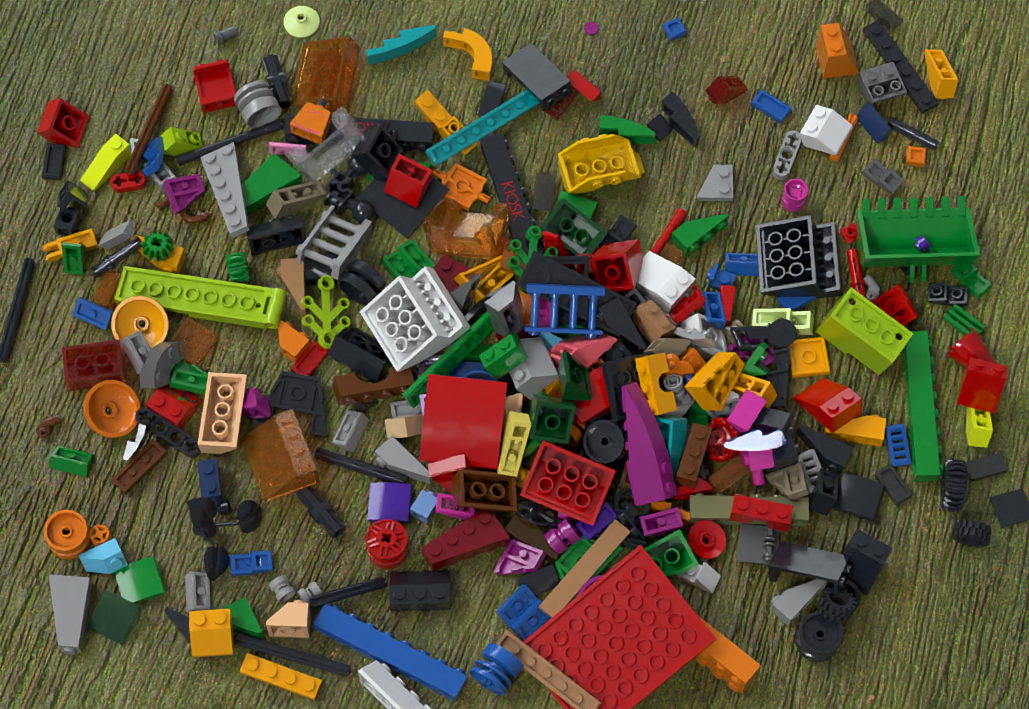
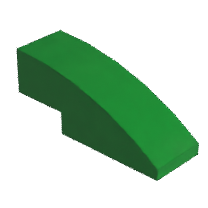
[599,115,655,144]

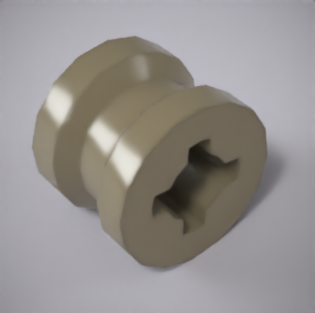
[723,319,746,343]

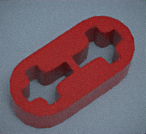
[110,171,147,193]

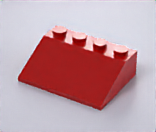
[520,440,617,526]

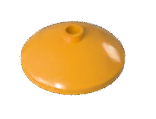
[111,296,169,349]

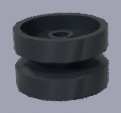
[337,259,386,306]
[583,419,629,463]
[795,612,843,663]

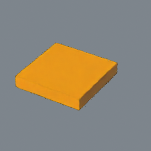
[786,337,831,378]

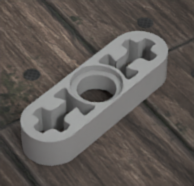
[773,130,802,180]

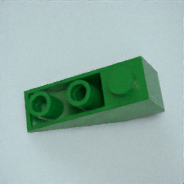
[671,214,729,256]

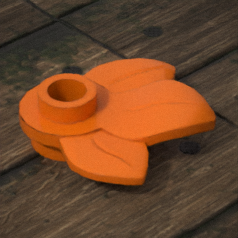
[660,354,694,379]

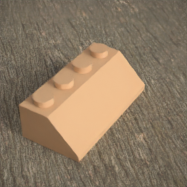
[198,372,247,454]

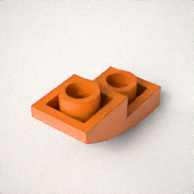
[650,500,690,526]

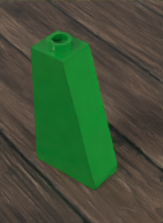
[242,153,302,216]

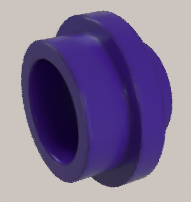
[914,236,931,253]

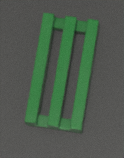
[943,304,985,335]

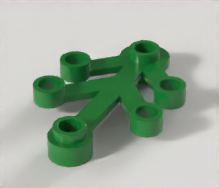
[507,225,558,294]

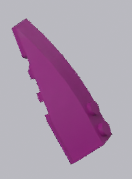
[621,382,677,506]

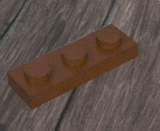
[111,439,167,494]

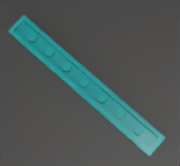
[425,90,540,167]

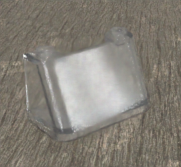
[285,106,364,181]

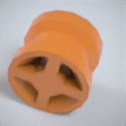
[89,525,112,547]

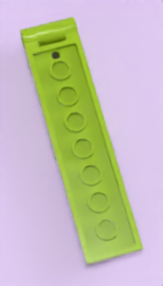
[114,266,287,329]

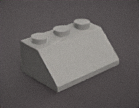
[509,337,559,400]

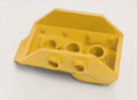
[558,134,645,194]

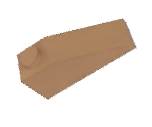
[277,258,306,317]

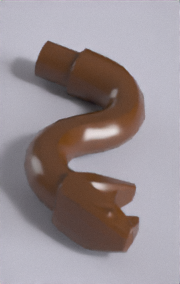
[156,196,211,224]

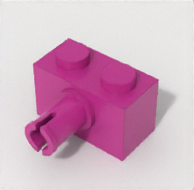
[739,440,774,486]

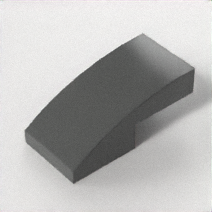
[861,158,904,194]

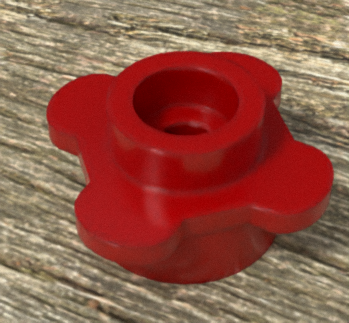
[840,223,858,244]

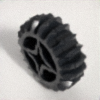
[940,459,967,512]

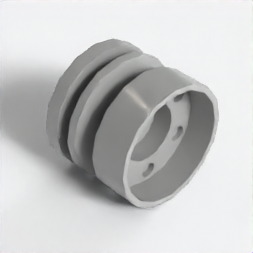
[234,81,282,129]

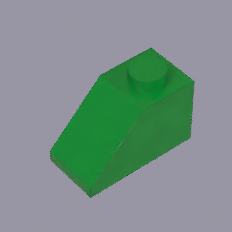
[224,597,264,639]

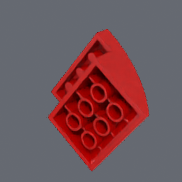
[419,374,507,470]

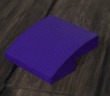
[367,482,413,523]

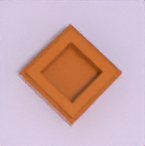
[905,146,926,167]

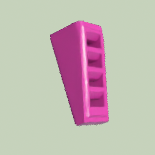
[435,493,475,520]

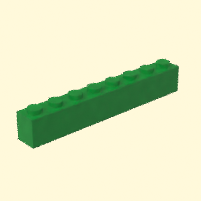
[903,331,943,482]

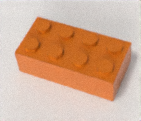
[696,616,761,694]

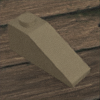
[266,180,327,219]

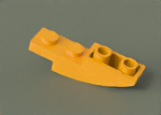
[413,89,478,156]

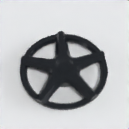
[517,497,557,526]

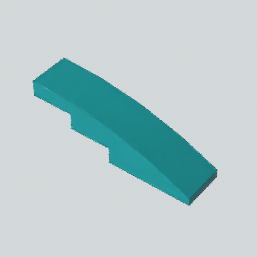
[366,25,436,65]

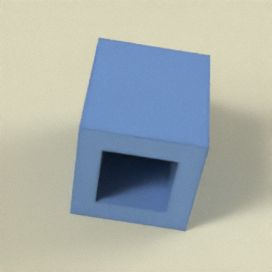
[410,490,437,524]

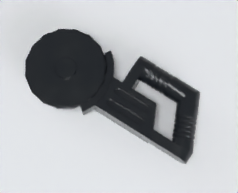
[730,318,797,351]

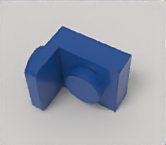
[706,263,736,290]

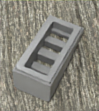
[143,160,176,195]
[796,449,821,494]

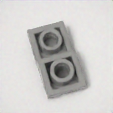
[673,327,716,348]

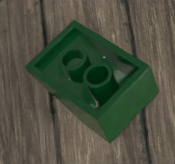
[540,198,608,256]

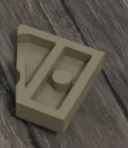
[765,462,809,501]

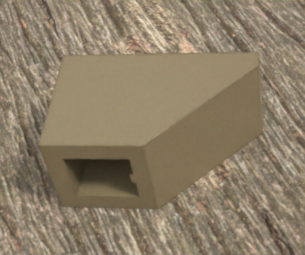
[644,338,691,356]

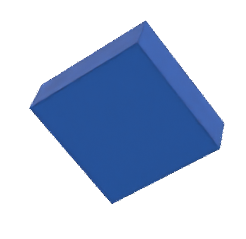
[662,17,687,41]

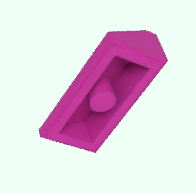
[727,390,766,433]

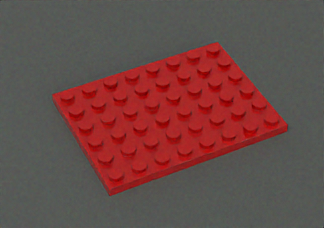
[523,545,717,709]

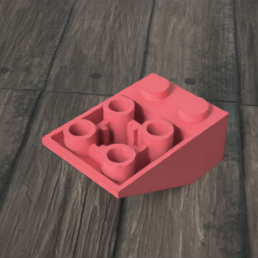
[548,333,617,371]

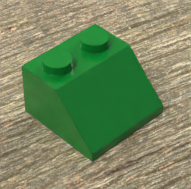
[479,332,528,380]

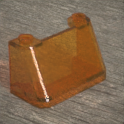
[422,198,510,259]

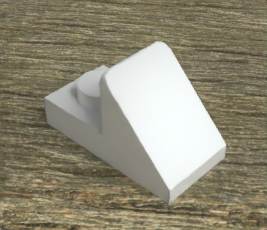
[676,562,721,594]

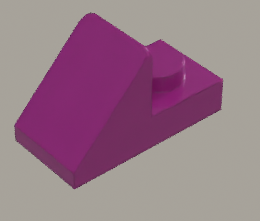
[640,507,683,537]

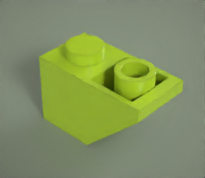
[160,127,203,156]

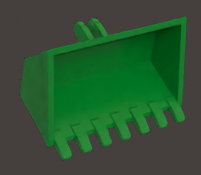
[857,196,980,283]

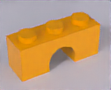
[635,352,677,415]

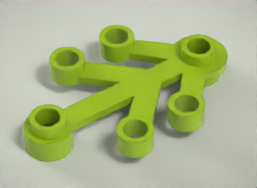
[301,275,351,349]

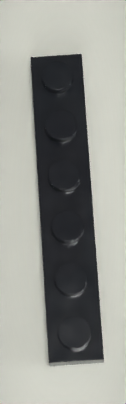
[863,20,938,114]

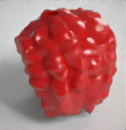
[707,417,742,463]

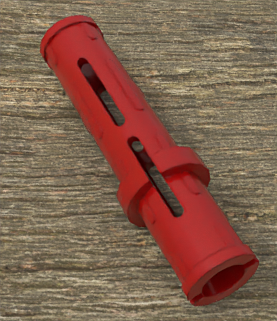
[846,249,867,299]

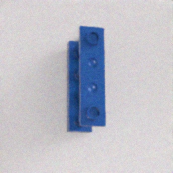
[524,283,605,338]

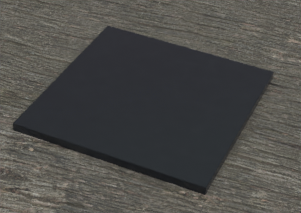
[357,153,450,239]

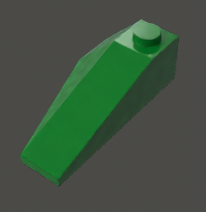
[610,528,699,576]

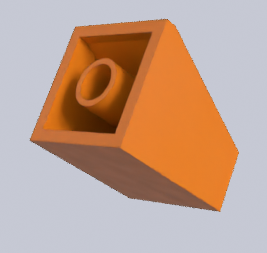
[816,23,859,79]

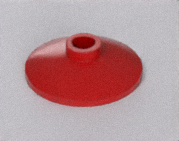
[688,520,726,559]

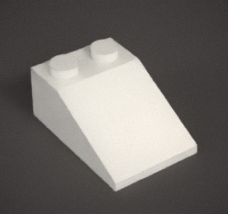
[636,251,695,313]

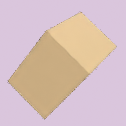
[384,413,423,439]

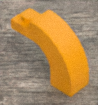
[443,28,492,81]

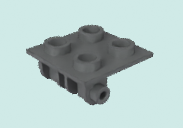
[738,523,779,564]

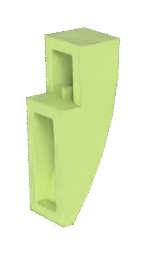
[752,308,814,335]

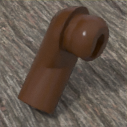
[36,414,61,438]

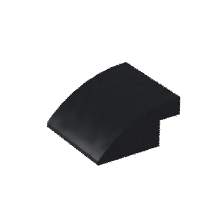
[756,215,843,299]

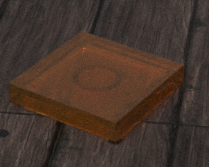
[168,317,219,366]

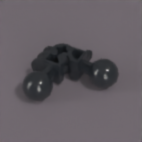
[324,156,375,224]

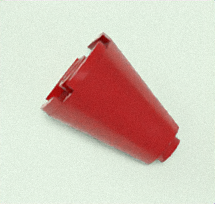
[945,327,996,367]

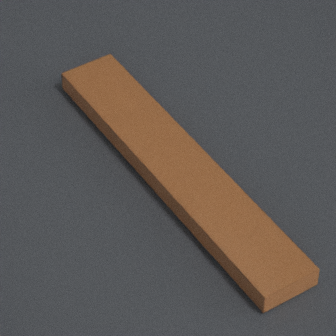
[539,519,631,618]
[496,630,602,709]

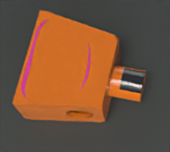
[290,99,332,146]

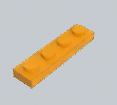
[239,653,322,701]

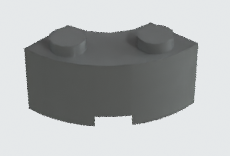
[140,341,181,389]

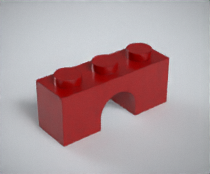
[729,494,794,532]

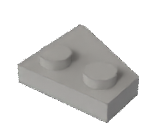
[697,165,733,201]

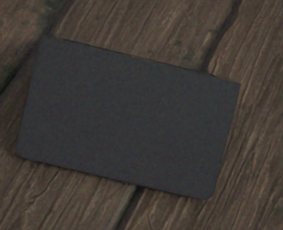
[57,180,87,210]

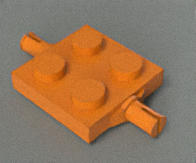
[434,163,491,211]

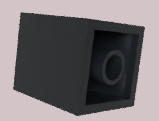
[843,528,892,595]

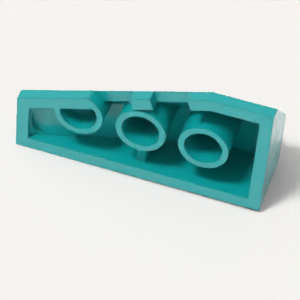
[654,415,687,481]

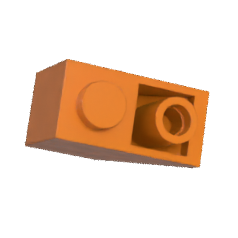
[278,320,310,363]

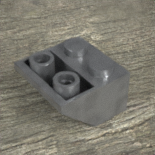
[856,62,907,104]
[484,281,525,337]

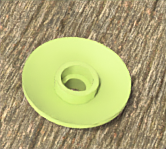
[284,6,320,38]

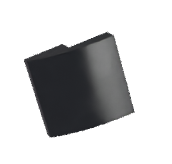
[833,473,885,521]

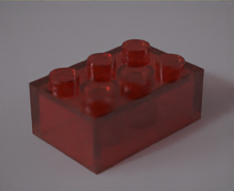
[62,339,126,391]

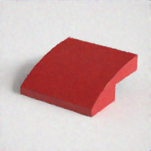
[872,283,918,326]

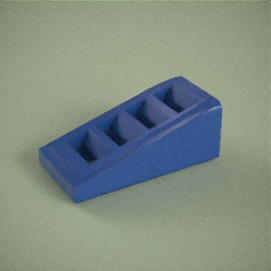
[884,424,911,467]

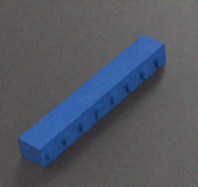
[313,604,467,702]

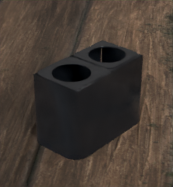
[304,252,338,286]

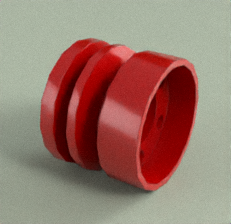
[366,519,408,569]

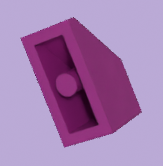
[242,387,271,419]

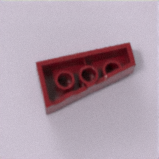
[422,509,510,571]

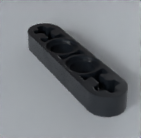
[135,408,201,458]

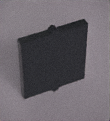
[990,488,1029,528]

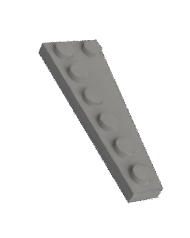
[200,142,250,238]

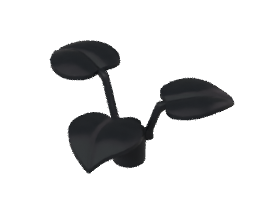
[186,497,262,581]

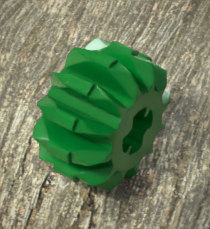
[141,230,174,263]
[226,252,250,283]

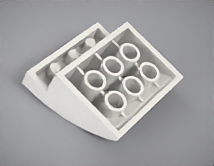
[360,266,471,372]

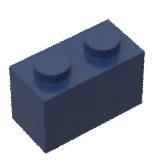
[197,459,223,504]

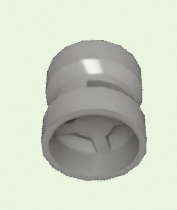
[663,374,686,402]
[269,575,296,603]
[297,581,322,607]

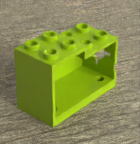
[815,287,913,375]

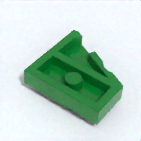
[170,356,208,395]

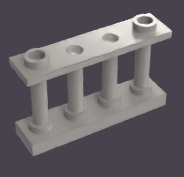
[296,205,372,280]

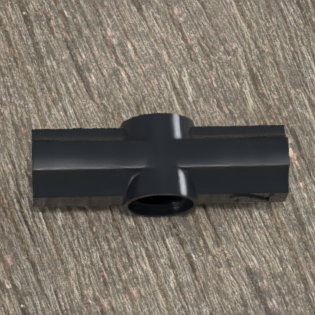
[262,54,292,109]
[296,484,346,539]

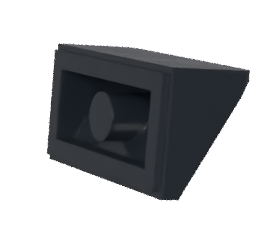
[516,564,560,596]

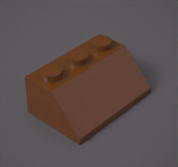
[452,469,517,512]

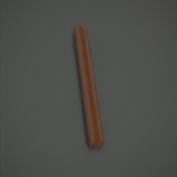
[125,84,173,175]

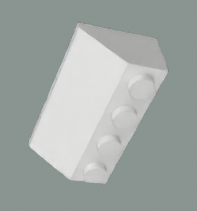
[358,660,431,709]

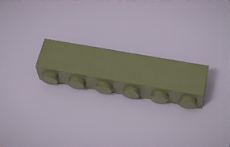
[689,493,809,526]

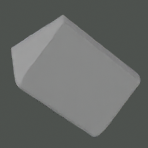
[99,219,134,250]
[120,330,151,374]
[332,410,369,452]
[185,571,211,613]

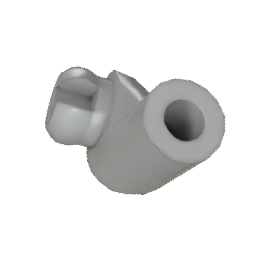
[863,275,880,302]

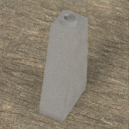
[49,574,92,655]

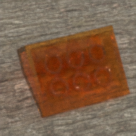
[290,36,361,112]
[241,409,320,502]

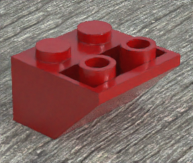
[384,154,434,208]

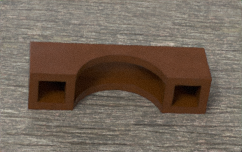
[332,366,414,406]

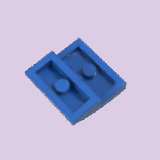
[495,584,550,641]

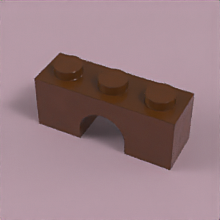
[676,423,712,489]

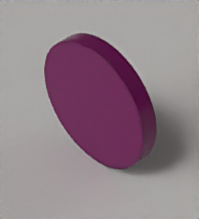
[584,22,598,35]

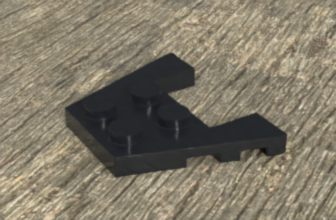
[753,347,790,409]
[252,371,328,438]

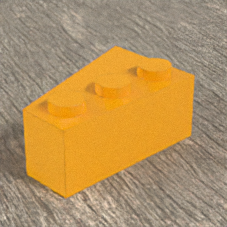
[454,251,514,303]
[684,352,745,411]

